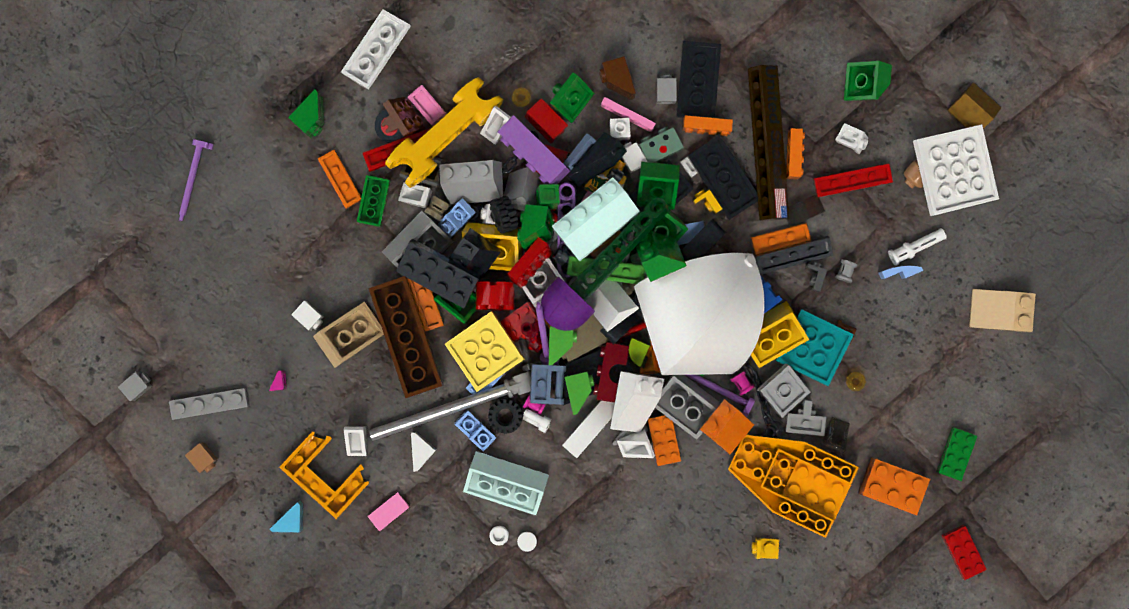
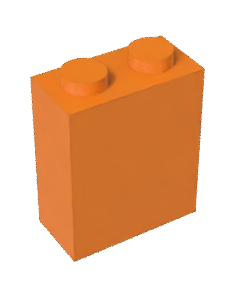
[700,399,754,454]

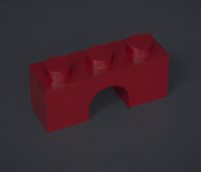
[593,342,629,403]

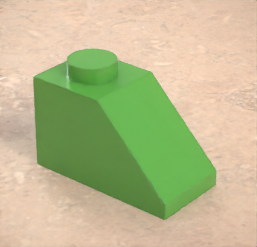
[549,326,577,365]
[565,372,594,415]

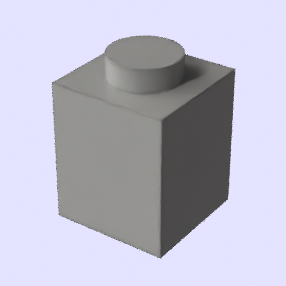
[656,75,677,104]
[118,372,152,402]

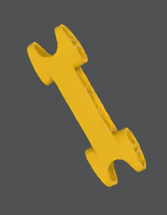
[385,77,503,188]

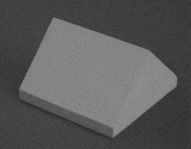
[503,167,544,211]

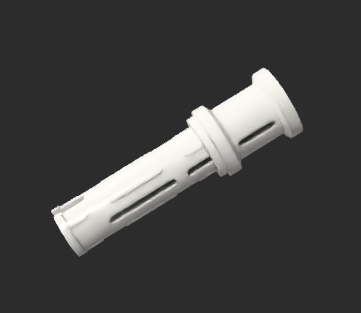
[888,228,946,266]

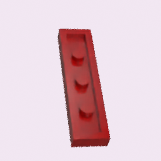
[362,128,431,172]
[813,164,893,198]

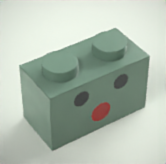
[639,127,684,163]

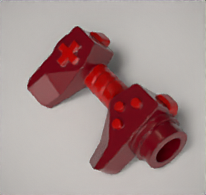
[521,321,550,353]

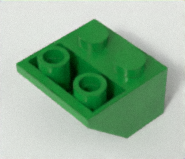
[517,204,555,252]

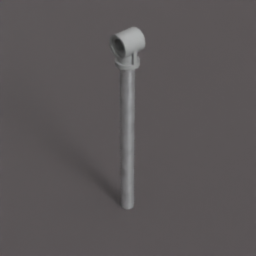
[369,371,531,441]

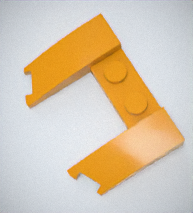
[279,432,369,520]

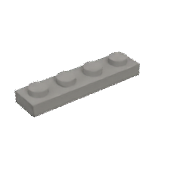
[169,388,249,420]

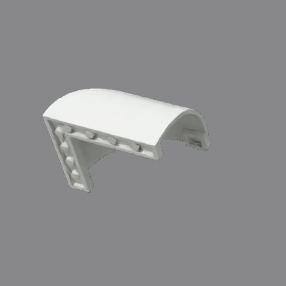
[634,253,764,375]

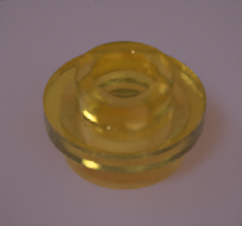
[512,88,531,107]
[846,372,866,391]

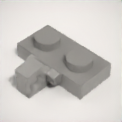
[785,399,826,436]

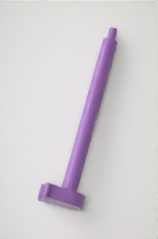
[179,139,213,221]
[536,302,560,365]
[685,375,755,417]

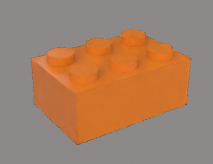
[859,457,930,515]

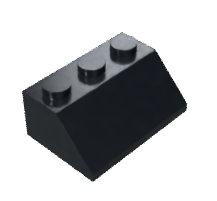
[449,228,502,287]

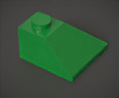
[844,61,892,101]

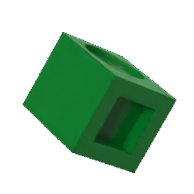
[536,184,560,209]

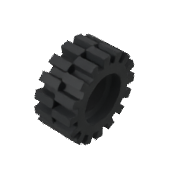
[490,196,518,234]
[488,399,523,434]

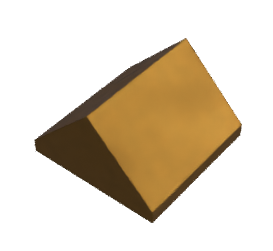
[947,82,1001,129]

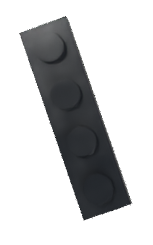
[754,236,834,275]

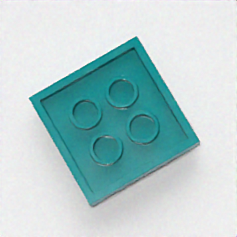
[776,309,854,386]

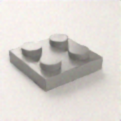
[758,364,811,418]

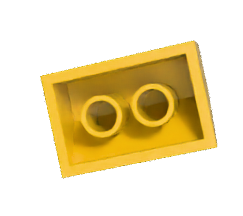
[462,222,523,271]
[751,301,809,368]

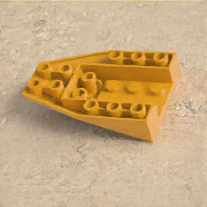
[728,435,859,538]

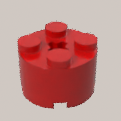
[476,281,515,311]

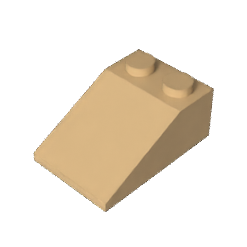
[969,289,1036,332]
[313,302,384,368]

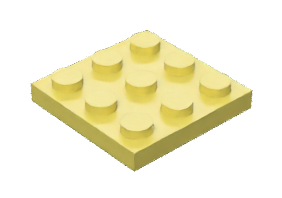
[445,311,525,392]

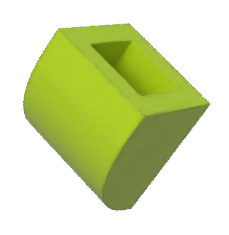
[628,338,649,367]

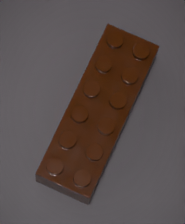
[368,276,444,398]

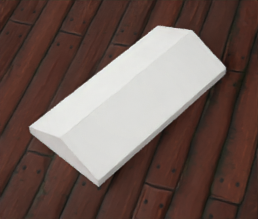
[341,9,411,90]
[568,276,639,332]

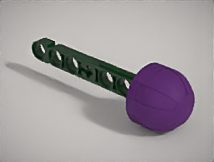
[541,198,669,331]

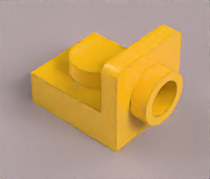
[693,189,722,214]
[751,537,779,559]

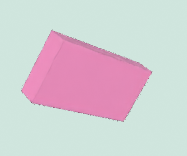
[408,85,447,127]
[367,492,410,531]

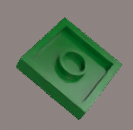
[550,73,595,123]

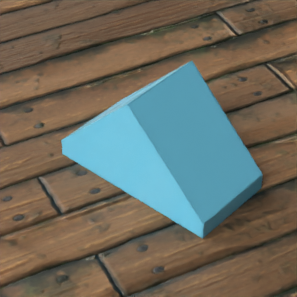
[270,501,303,532]

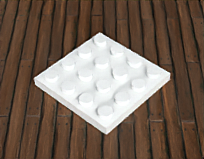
[913,125,999,216]

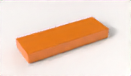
[318,150,362,209]
[751,223,811,255]
[407,278,444,331]

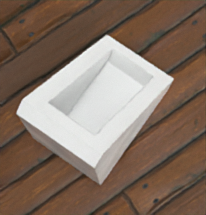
[480,106,511,145]
[398,183,432,209]
[344,426,367,456]
[617,429,655,458]
[411,432,437,472]

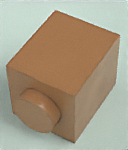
[185,442,218,473]

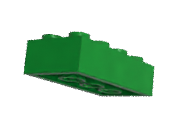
[357,175,391,227]
[936,427,977,481]

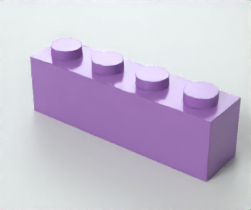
[498,115,570,184]

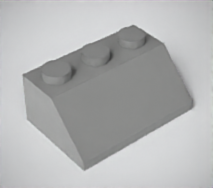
[440,160,503,205]
[382,211,454,268]
[655,375,721,440]

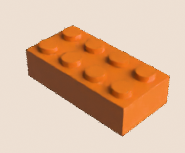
[682,115,733,136]
[786,128,805,179]
[647,415,681,466]

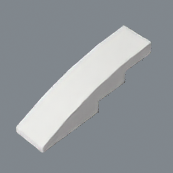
[562,401,615,458]

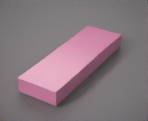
[601,97,656,132]

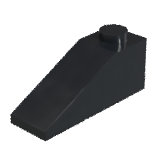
[567,132,627,187]

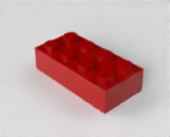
[508,237,552,288]
[500,302,538,343]
[941,525,987,580]

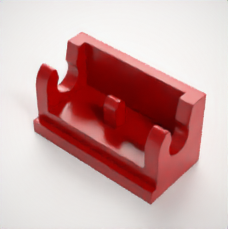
[525,98,568,144]

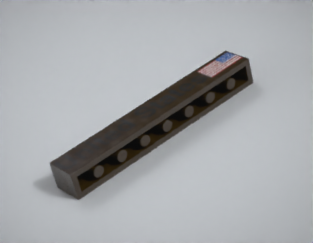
[748,65,789,221]

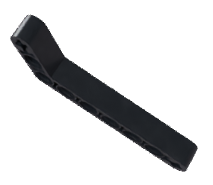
[600,219,727,345]

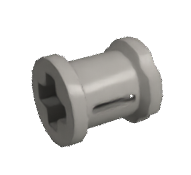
[835,259,857,283]

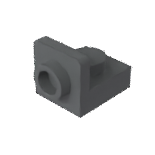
[805,262,827,292]

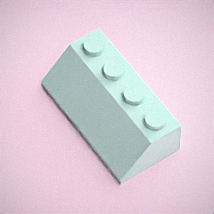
[552,177,640,261]
[463,451,549,515]

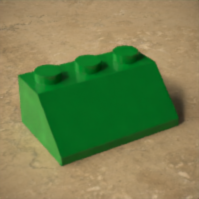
[633,231,687,282]

